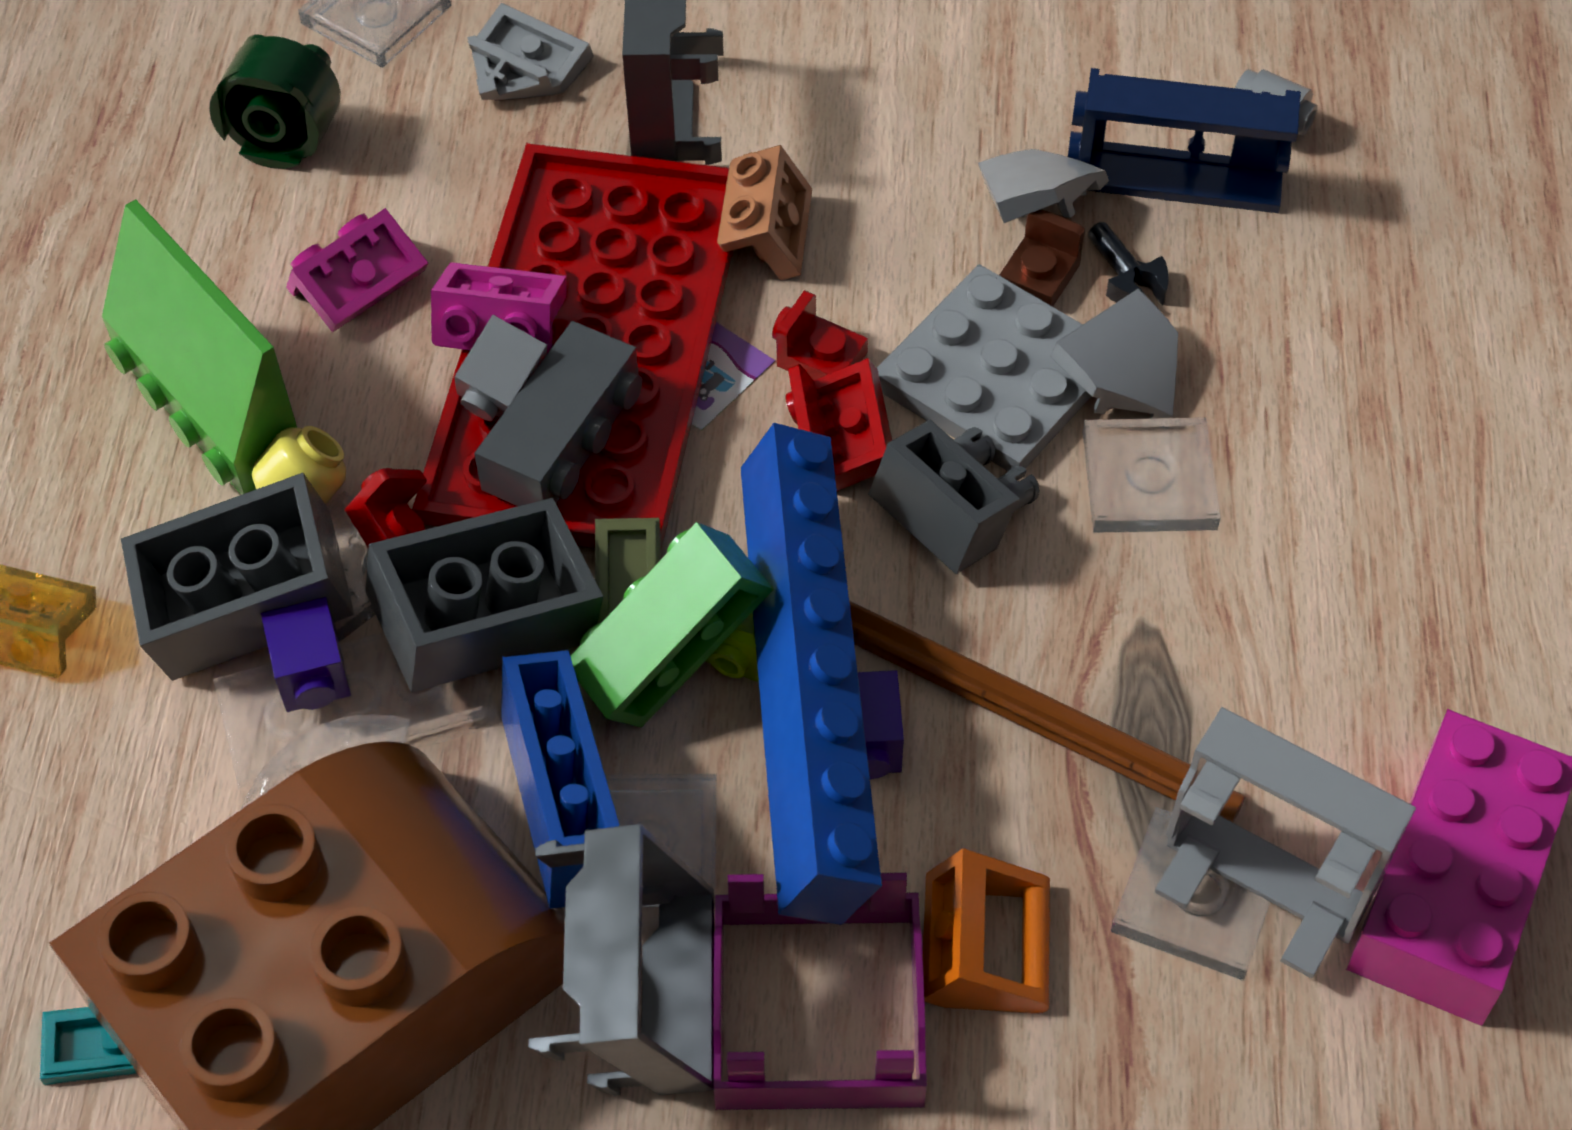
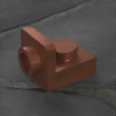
[999,209,1085,307]

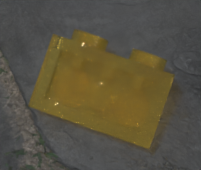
[0,565,97,678]

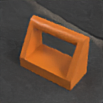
[923,848,1050,1013]

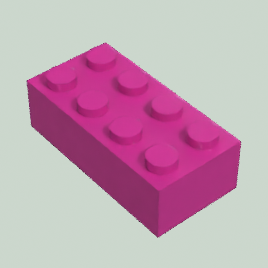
[1346,709,1572,1026]

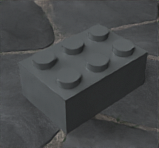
[121,473,355,681]
[365,498,603,693]

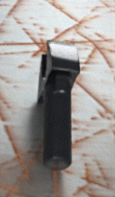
[1088,222,1169,305]

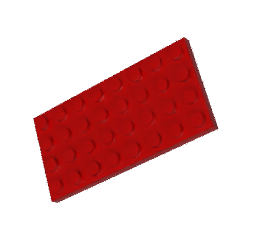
[412,143,733,550]

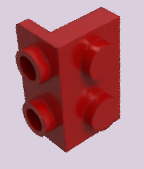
[786,358,892,491]

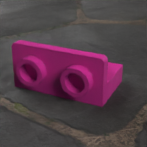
[286,208,428,333]
[431,262,567,354]

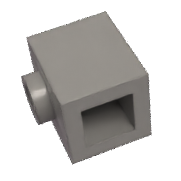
[454,314,547,421]

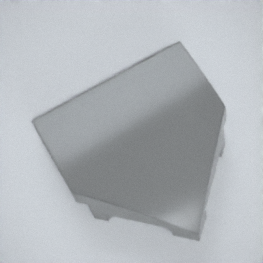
[467,3,594,100]
[978,149,1109,223]
[1050,289,1178,424]

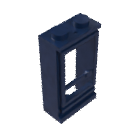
[1068,68,1301,213]

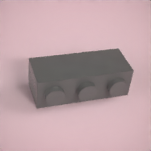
[474,321,643,506]

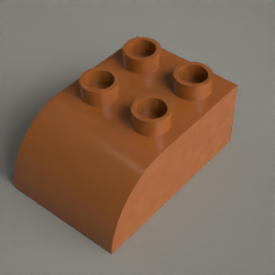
[49,742,565,1130]

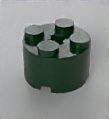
[209,34,341,169]

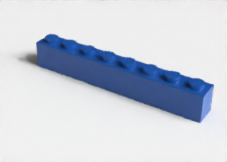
[741,423,882,925]

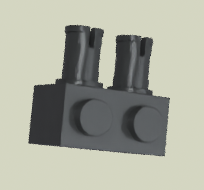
[868,419,1040,574]

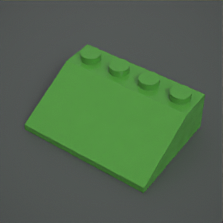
[102,199,297,495]

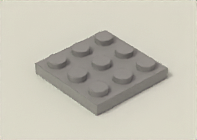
[877,264,1092,471]

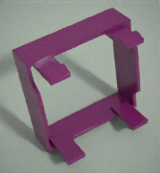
[713,873,927,1110]

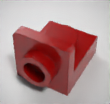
[772,290,868,380]
[344,468,427,549]

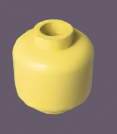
[252,426,346,505]

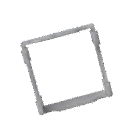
[1154,707,1416,979]

